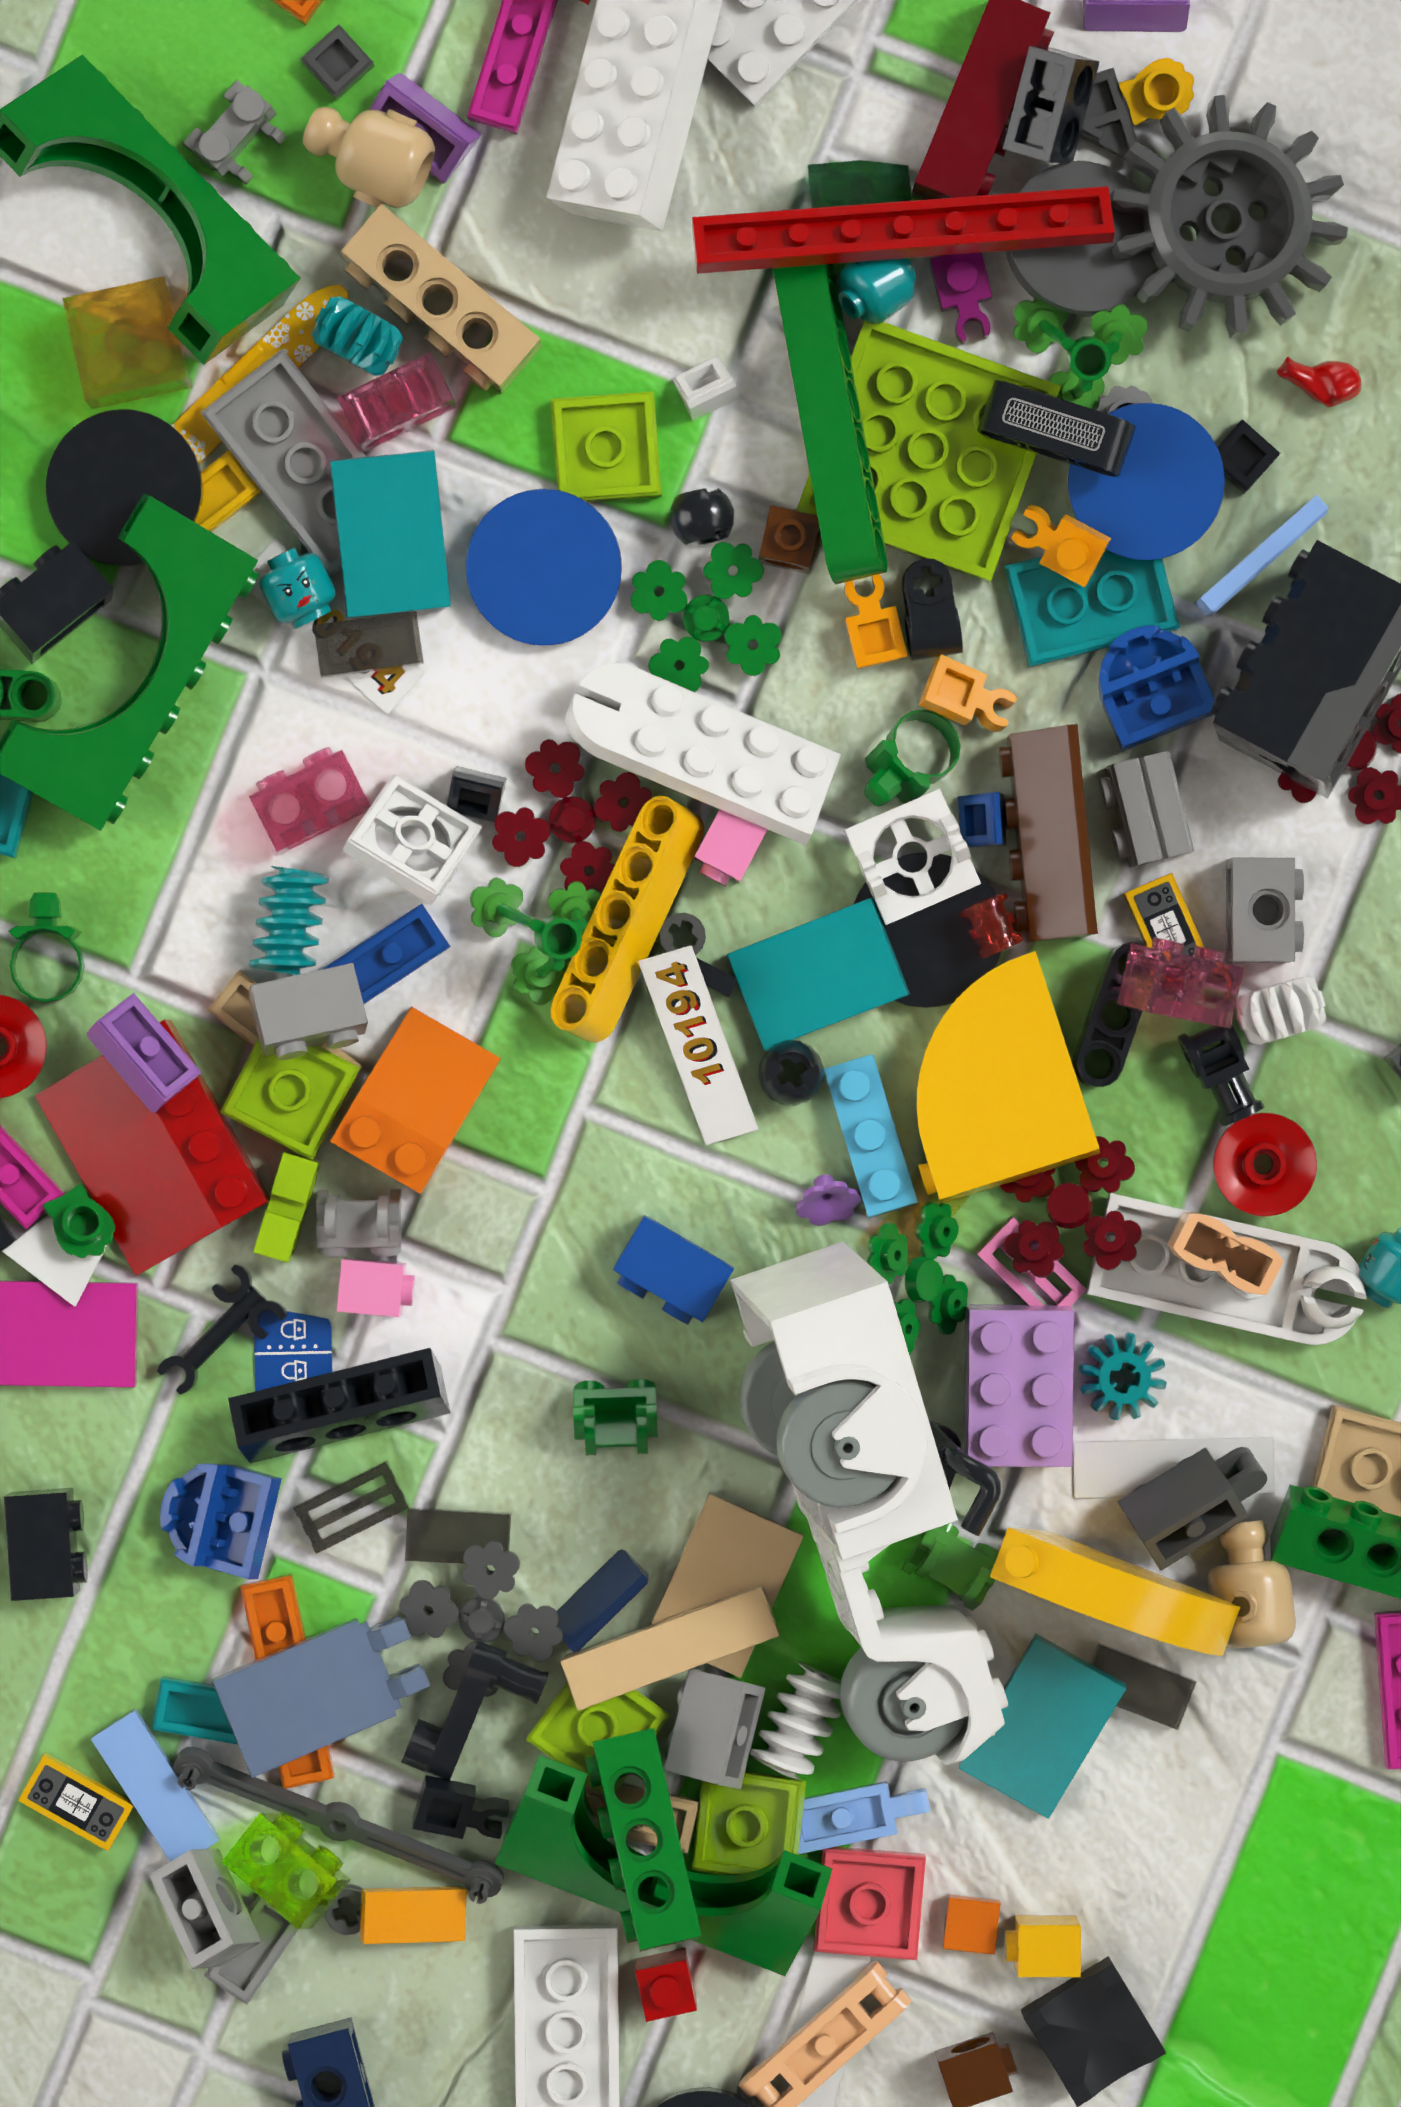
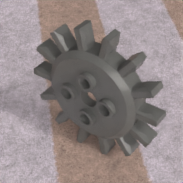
[1110,95,1348,339]

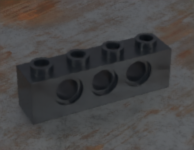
[228,1348,451,1463]

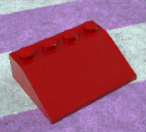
[35,1019,270,1276]

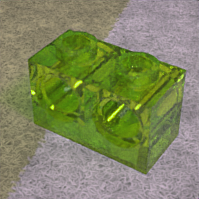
[221,1811,351,1930]

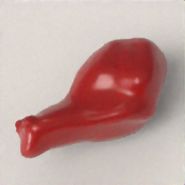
[1277,357,1362,407]

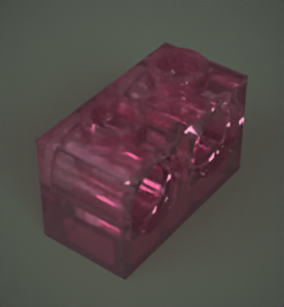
[337,352,457,453]
[249,747,371,854]
[1117,937,1244,1028]

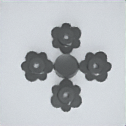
[399,1540,563,1697]

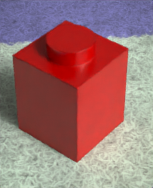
[635,1948,697,2022]

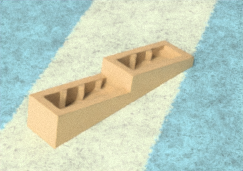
[560,1585,780,1711]

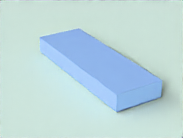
[1194,495,1329,616]
[91,1709,220,1862]

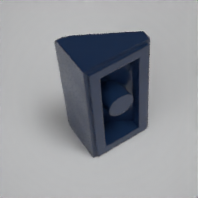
[557,1549,648,1652]

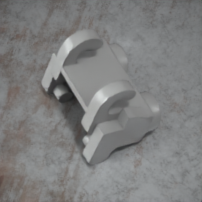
[183,80,287,185]
[316,1189,402,1257]

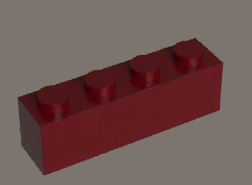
[912,0,1054,199]

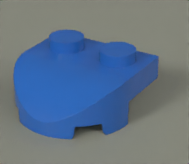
[1098,625,1215,752]
[160,1463,282,1580]

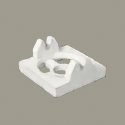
[342,774,482,905]
[844,789,981,925]

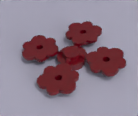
[1277,693,1401,824]
[492,739,652,893]
[1000,1136,1142,1278]

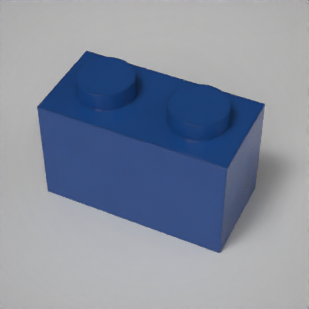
[613,1214,734,1325]

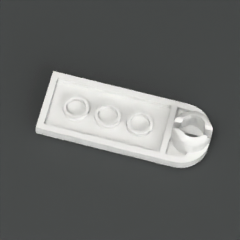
[708,0,858,107]
[565,663,841,845]
[1086,1193,1366,1345]
[514,1924,620,2107]

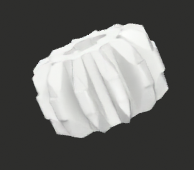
[1235,976,1327,1045]

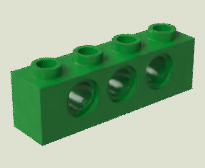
[1270,1484,1401,1599]
[585,1728,702,1952]

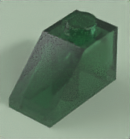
[805,160,912,208]

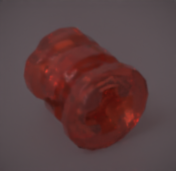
[959,892,1023,958]

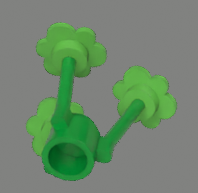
[1013,299,1148,410]
[470,877,602,1005]

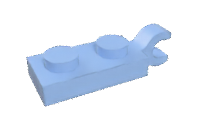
[798,1781,930,1854]

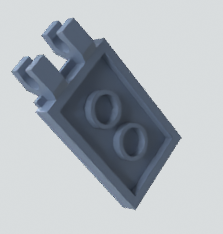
[211,1616,431,1778]

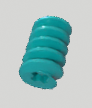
[249,866,329,975]

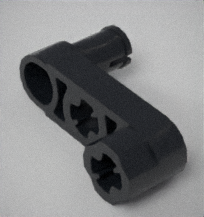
[401,1640,549,1781]

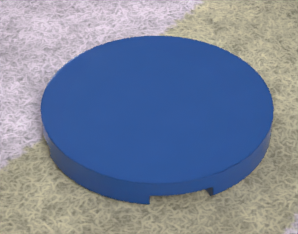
[1068,403,1225,560]
[466,489,622,646]

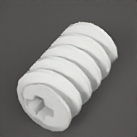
[750,1662,842,1779]

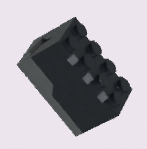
[1210,540,1401,799]

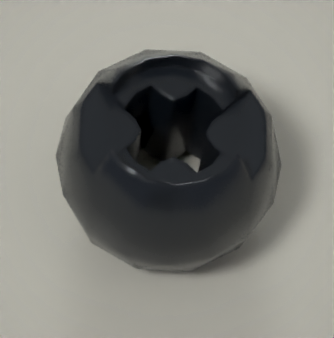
[670,488,734,545]
[758,1040,824,1106]

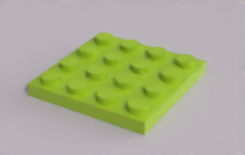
[796,319,1061,583]

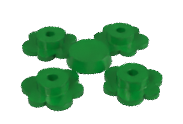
[630,542,782,692]
[867,1202,968,1355]

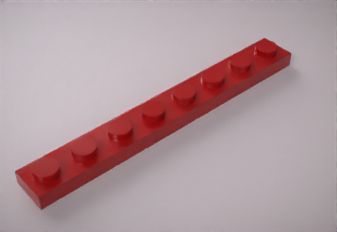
[692,186,1115,274]

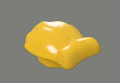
[1119,58,1194,126]

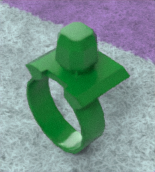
[864,709,961,807]
[8,892,85,1002]

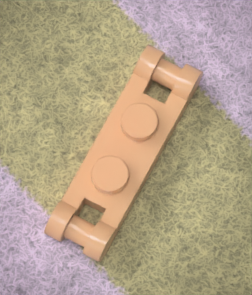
[738,1961,911,2107]

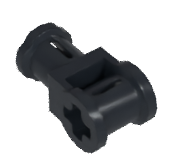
[1178,1014,1265,1126]

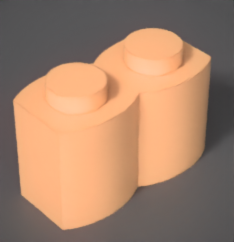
[1167,1212,1284,1295]

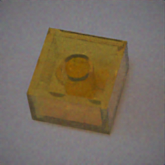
[62,276,193,409]

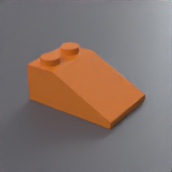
[330,1006,501,1194]

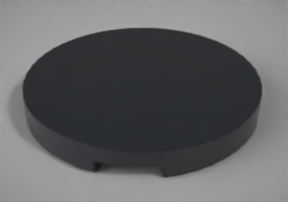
[46,409,203,567]
[853,852,1004,1008]

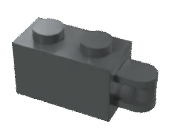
[1117,1447,1267,1571]

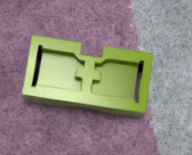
[253,1151,322,1263]

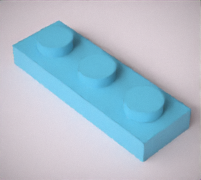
[824,1054,919,1219]

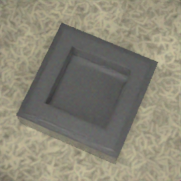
[301,24,375,101]

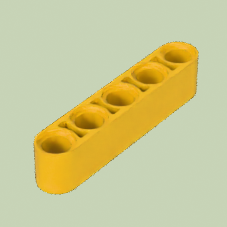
[550,796,704,1043]

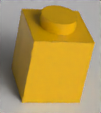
[1005,1915,1081,1977]

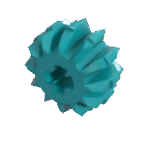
[311,296,403,376]
[1078,1332,1167,1420]

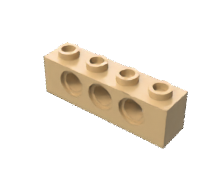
[341,203,542,394]

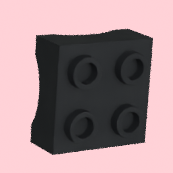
[1020,1956,1166,2107]

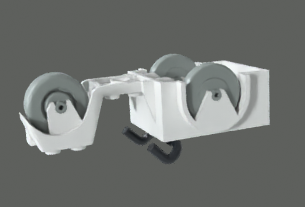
[730,1241,1008,1765]

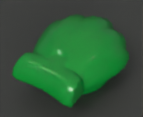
[43,1184,115,1258]

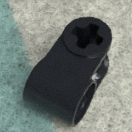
[902,558,963,661]

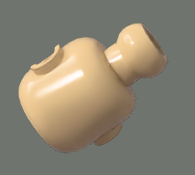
[303,107,435,208]
[1207,1520,1296,1648]

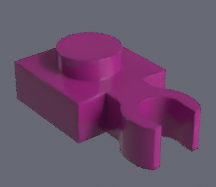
[929,253,993,344]

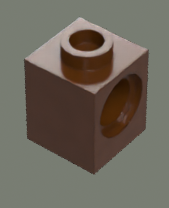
[758,505,819,574]
[935,2032,1018,2107]

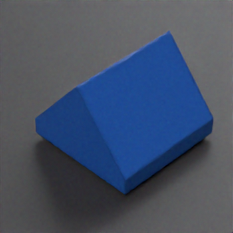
[958,792,1007,848]

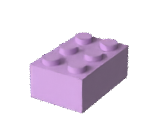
[964,1304,1074,1467]

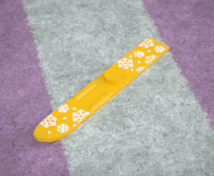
[171,284,348,465]

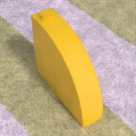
[917,951,1100,1203]
[990,1527,1241,1656]

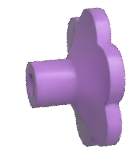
[796,1175,861,1226]

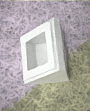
[672,356,739,421]

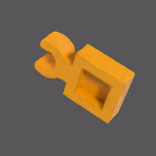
[1011,505,1111,588]
[844,574,908,670]
[919,654,1017,732]

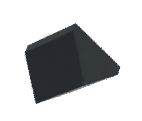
[447,766,507,822]

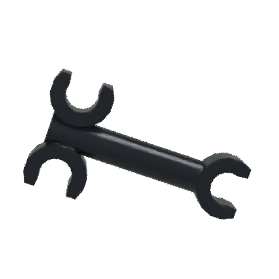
[157,1264,288,1394]

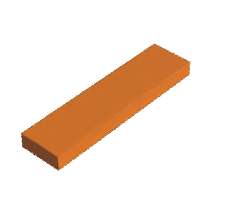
[240,1574,335,1789]

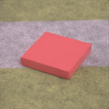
[813,1846,926,1960]

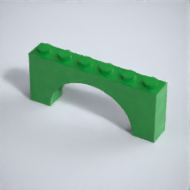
[0,54,301,365]
[0,493,259,831]
[495,1755,832,1976]

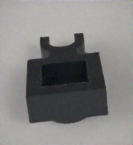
[412,1775,509,1839]

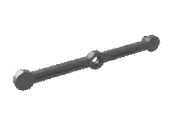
[174,1747,504,1904]

